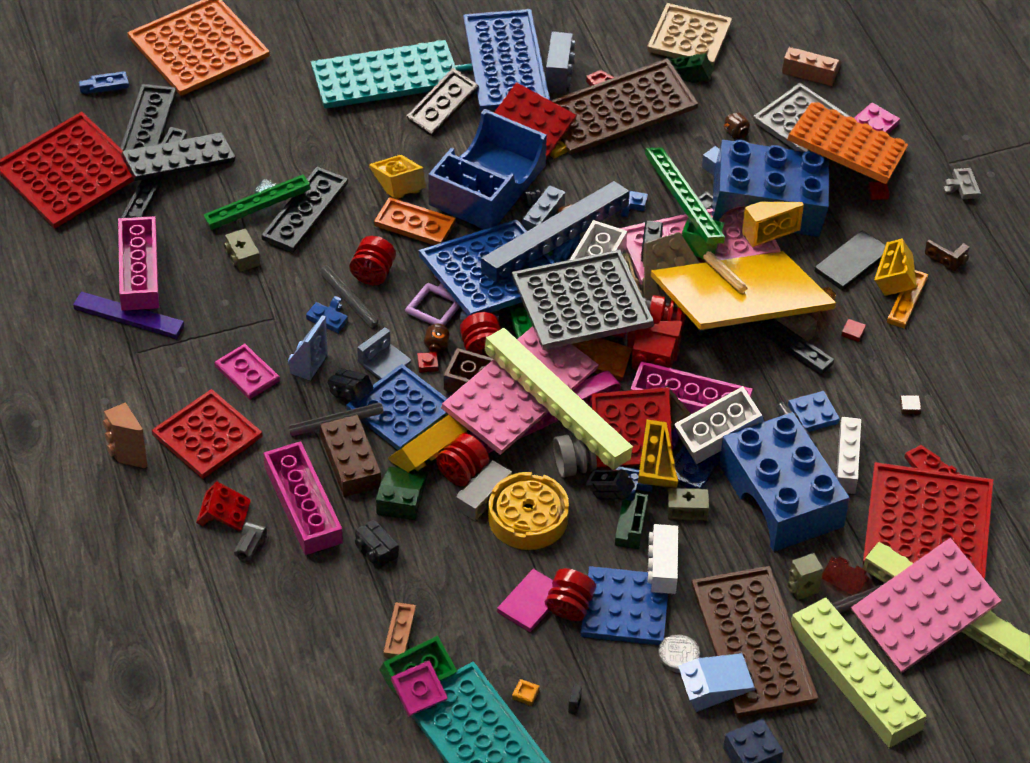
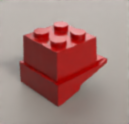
[628,321,682,371]

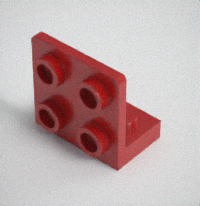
[196,481,251,531]

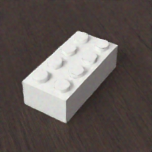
[570,220,627,260]
[675,386,764,464]

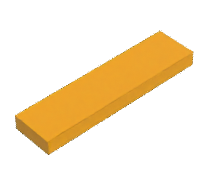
[887,270,928,329]

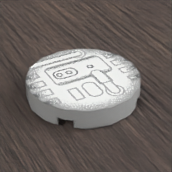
[658,635,700,673]

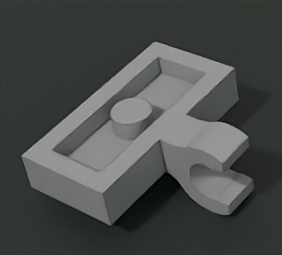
[944,168,981,199]

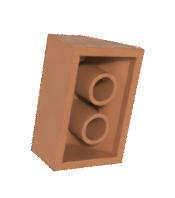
[782,47,842,86]
[103,402,148,468]

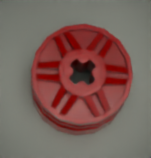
[349,236,396,286]
[649,295,686,330]
[460,312,501,358]
[436,433,489,486]
[544,568,597,621]

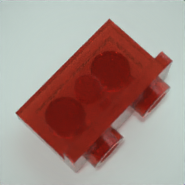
[821,556,870,596]

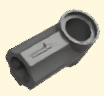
[234,522,267,562]

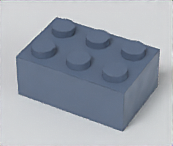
[546,32,575,94]

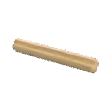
[703,251,748,293]

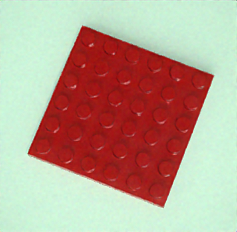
[0,112,134,229]
[862,462,993,580]

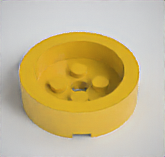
[488,472,569,550]

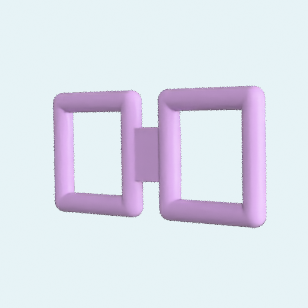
[405,275,460,326]

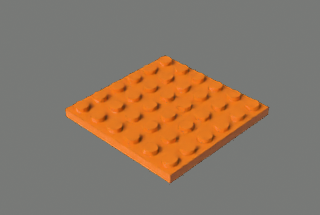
[128,0,270,96]
[787,102,908,184]

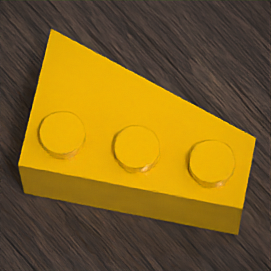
[874,238,917,296]
[638,420,678,488]

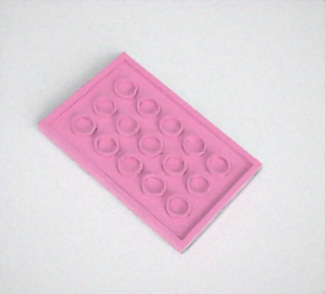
[851,538,1001,674]

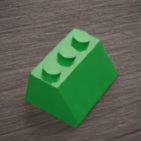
[379,635,458,695]

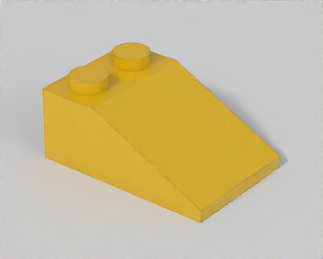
[369,155,426,198]
[742,202,804,247]

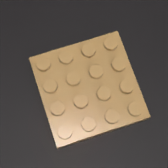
[647,3,732,66]

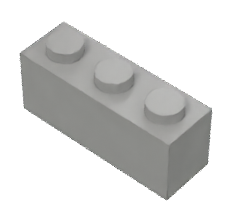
[456,460,512,521]

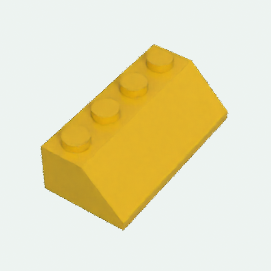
[388,415,468,472]

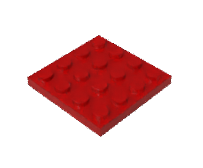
[494,82,576,160]
[592,387,673,470]
[152,389,263,479]

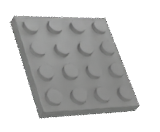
[753,83,850,152]

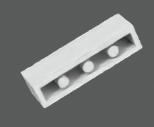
[836,417,861,494]
[647,524,678,594]

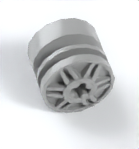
[553,435,597,477]

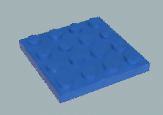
[346,364,449,450]
[581,566,668,645]

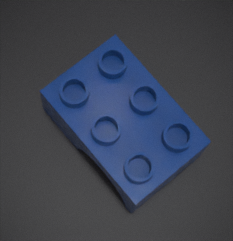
[428,109,547,229]
[712,140,829,237]
[719,412,849,552]

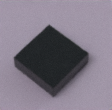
[568,684,582,715]

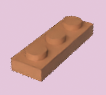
[384,602,416,658]

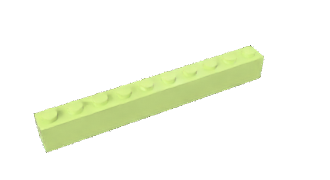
[485,328,633,470]
[863,542,1030,675]

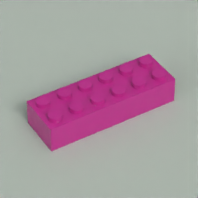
[118,216,159,311]
[631,361,753,415]
[263,441,343,555]

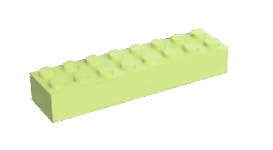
[791,598,926,748]

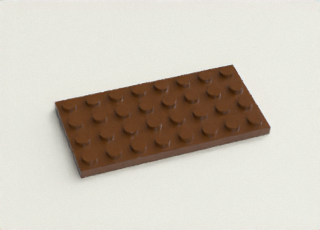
[552,59,698,155]
[691,566,818,718]

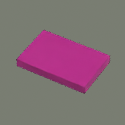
[214,344,280,400]
[497,569,553,632]

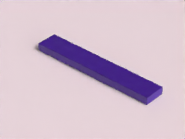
[73,292,184,339]

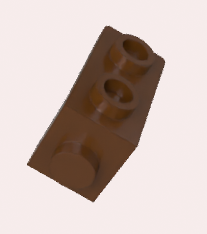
[924,240,969,271]

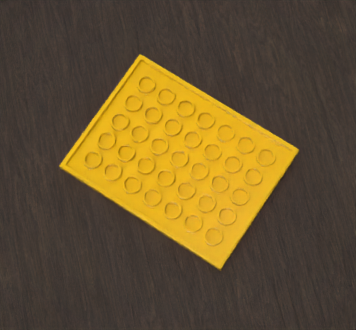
[651,251,836,330]

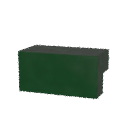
[615,493,648,549]

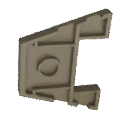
[642,232,699,300]

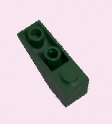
[669,53,714,83]

